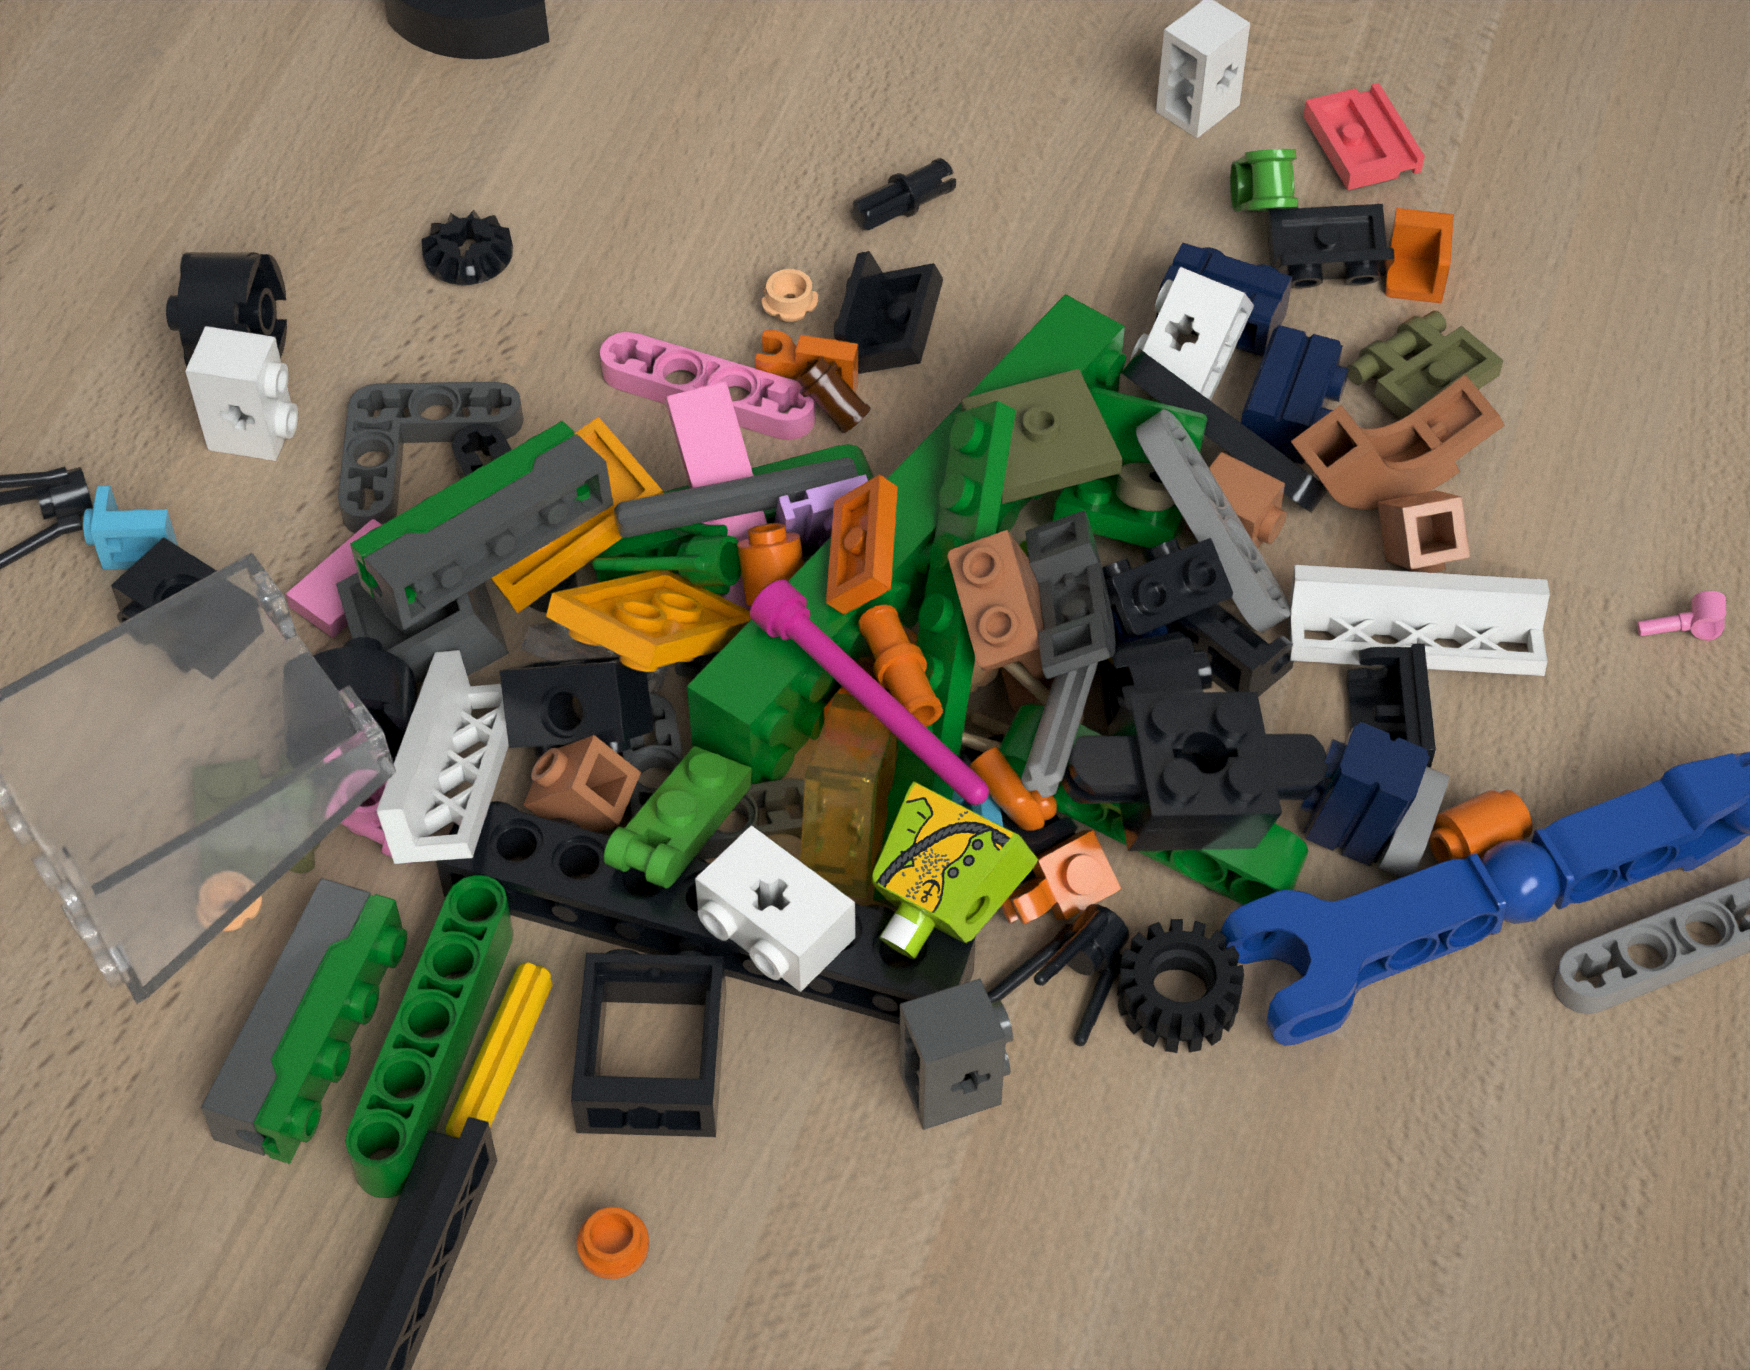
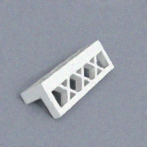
[1288,565,1550,676]
[376,650,509,864]

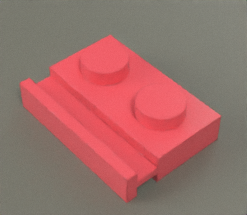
[1303,83,1425,191]

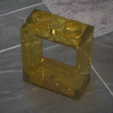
[800,693,898,899]

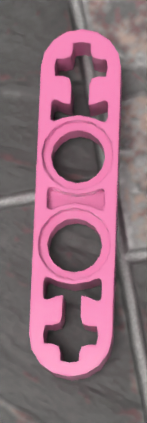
[599,332,816,440]

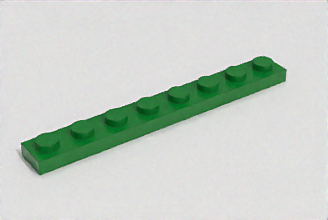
[873,400,1016,907]

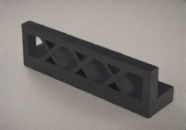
[325,1117,497,1370]

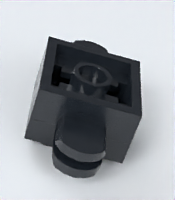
[1061,692,1328,851]

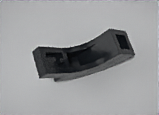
[384,0,550,59]

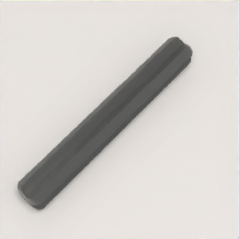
[614,457,858,538]

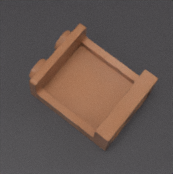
[948,530,1054,712]

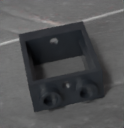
[571,949,726,1137]

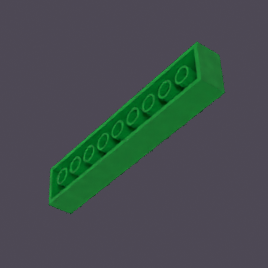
[687,294,1126,784]

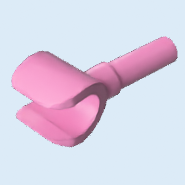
[1637,591,1726,641]

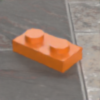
[826,474,898,615]

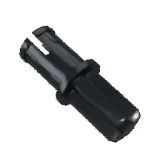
[850,158,956,231]

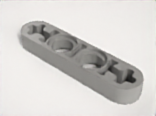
[1136,409,1291,633]
[1553,878,1750,1014]

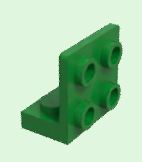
[1052,387,1207,548]

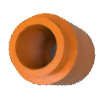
[737,523,804,606]
[1429,790,1533,863]

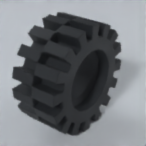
[1117,919,1244,1053]

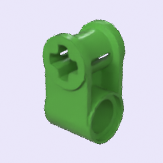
[1230,149,1298,212]

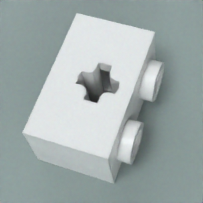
[1156,0,1250,138]
[1130,267,1254,401]
[185,326,298,461]
[695,825,855,992]

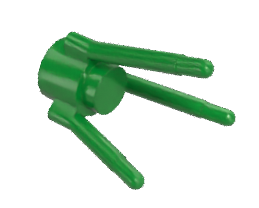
[592,523,741,594]

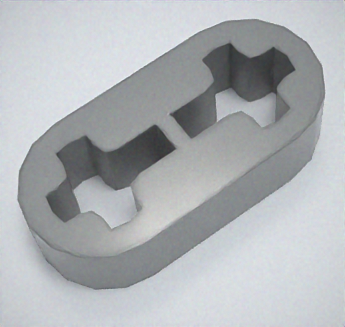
[1377,766,1449,878]

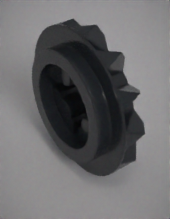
[421,210,513,285]

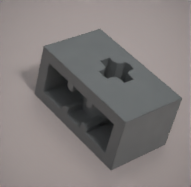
[899,979,1013,1130]

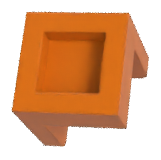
[1385,208,1454,304]

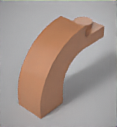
[1291,374,1505,510]

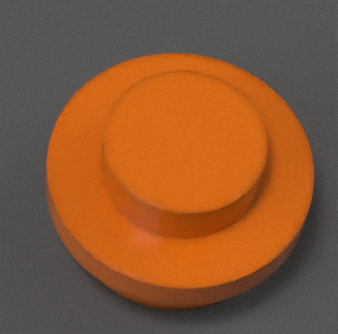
[577,1207,649,1279]

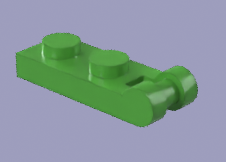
[604,746,752,889]

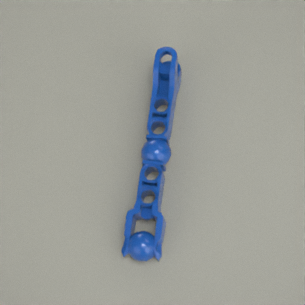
[1220,752,1750,1046]

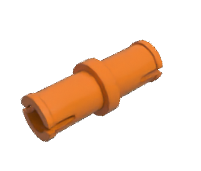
[858,605,943,727]

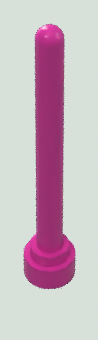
[750,579,989,805]

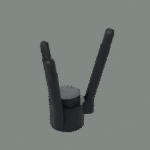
[0,467,93,569]
[987,904,1130,1046]

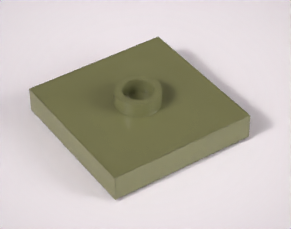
[961,369,1122,504]

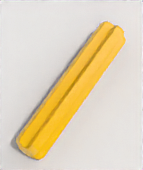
[445,962,553,1138]

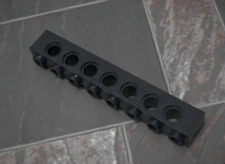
[436,801,976,1025]

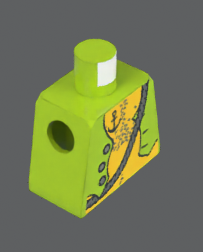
[872,781,1038,959]

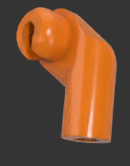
[969,746,1057,831]

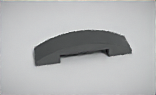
[1025,510,1115,679]

